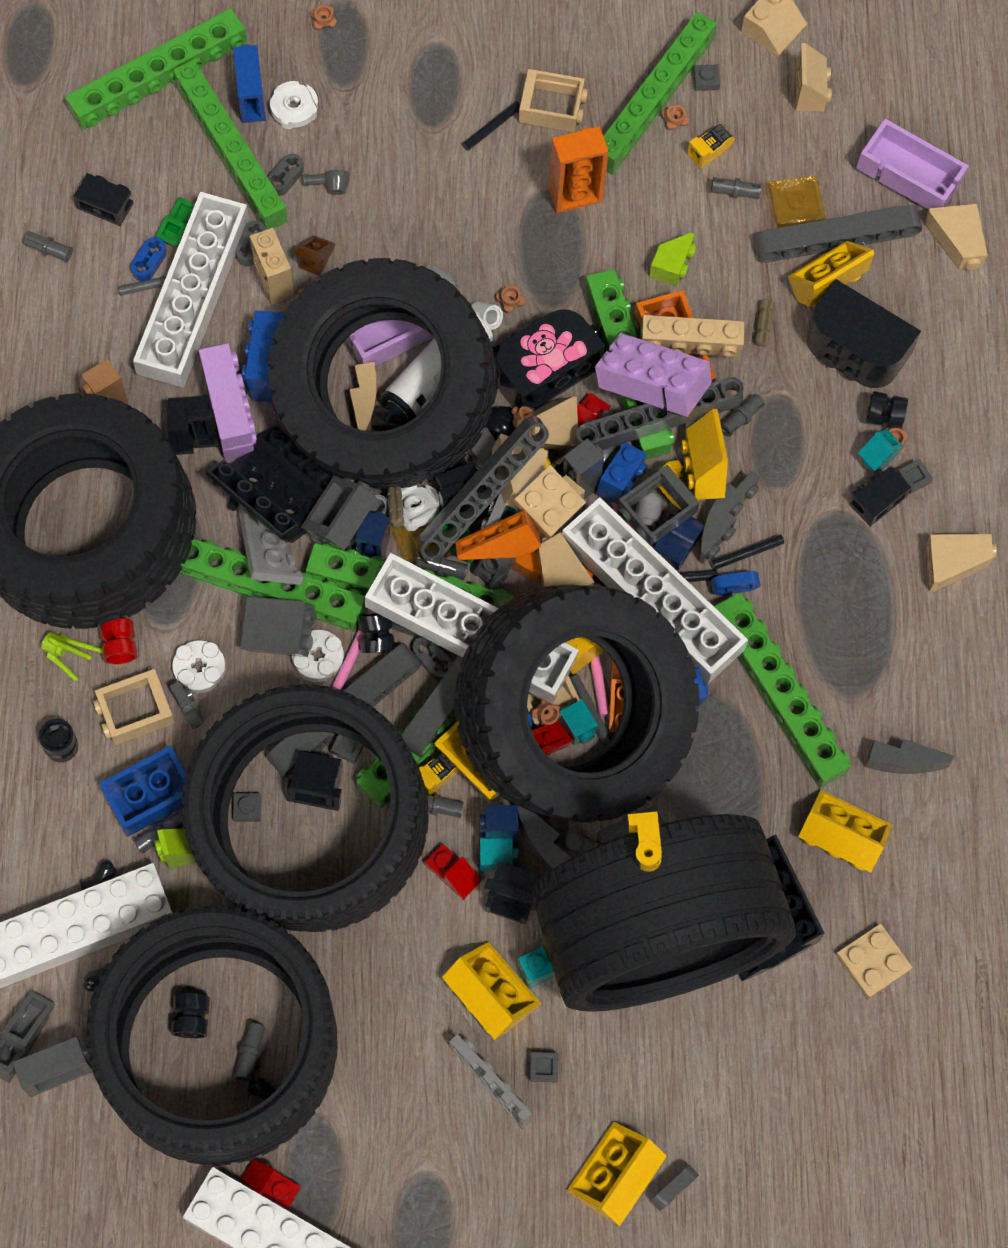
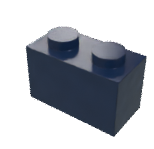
[356,511,390,559]
[480,805,518,845]

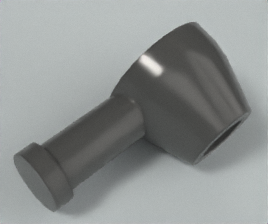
[303,170,349,195]

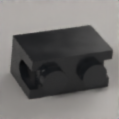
[74,173,134,227]
[850,466,911,527]

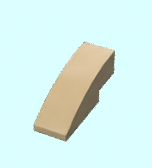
[349,362,377,431]

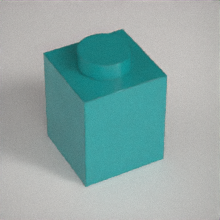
[858,429,904,471]
[558,699,598,745]
[480,839,518,871]
[517,947,554,989]

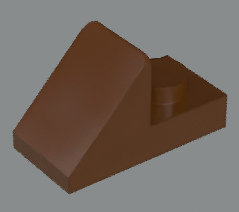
[295,235,335,275]

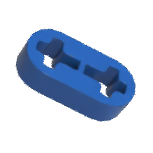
[131,237,167,281]
[711,571,761,595]

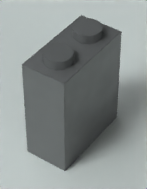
[240,597,316,657]

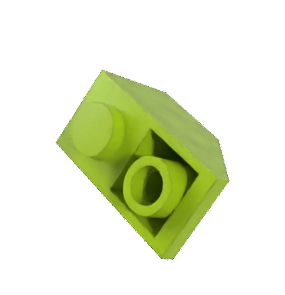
[649,233,697,286]
[154,829,196,869]

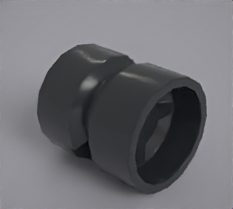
[866,391,908,429]
[358,613,395,653]
[39,719,79,763]
[171,993,210,1039]

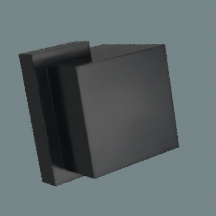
[168,395,220,455]
[436,462,491,522]
[287,751,342,811]
[484,861,541,925]

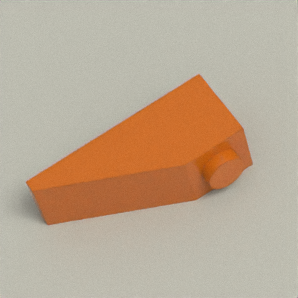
[455,510,541,560]

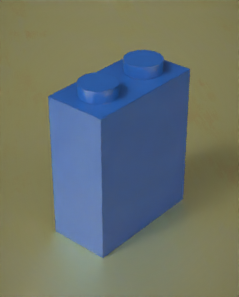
[233,44,266,123]

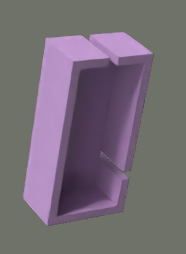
[856,119,969,210]
[345,320,434,366]
[595,333,712,417]
[199,343,257,460]

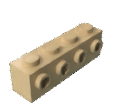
[640,315,744,357]

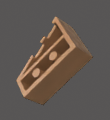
[78,359,129,405]

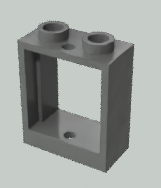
[617,465,700,546]
[301,476,378,550]
[12,1036,93,1098]

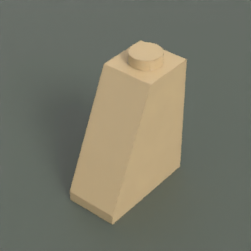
[925,204,988,270]
[517,396,578,450]
[492,434,548,511]
[538,532,594,587]
[926,534,997,592]

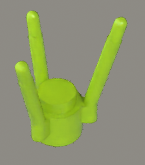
[41,631,103,681]

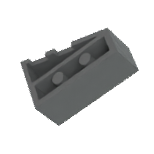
[551,439,604,499]

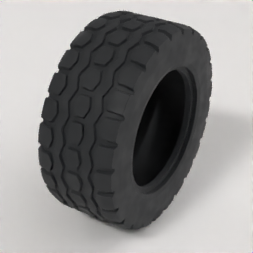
[267,258,497,490]
[0,393,196,629]
[455,585,699,823]

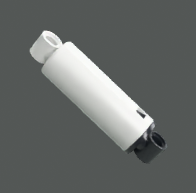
[371,301,503,431]

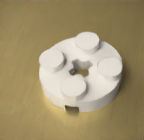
[270,81,318,129]
[401,485,441,531]
[292,630,344,682]
[173,640,226,693]

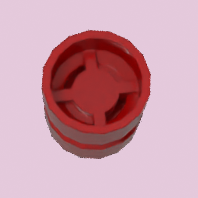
[100,618,138,665]

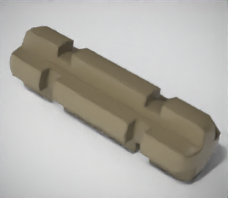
[755,299,774,347]
[387,486,404,528]

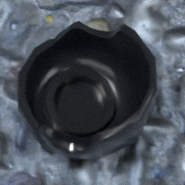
[486,406,516,441]

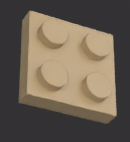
[512,465,586,539]
[836,924,913,999]

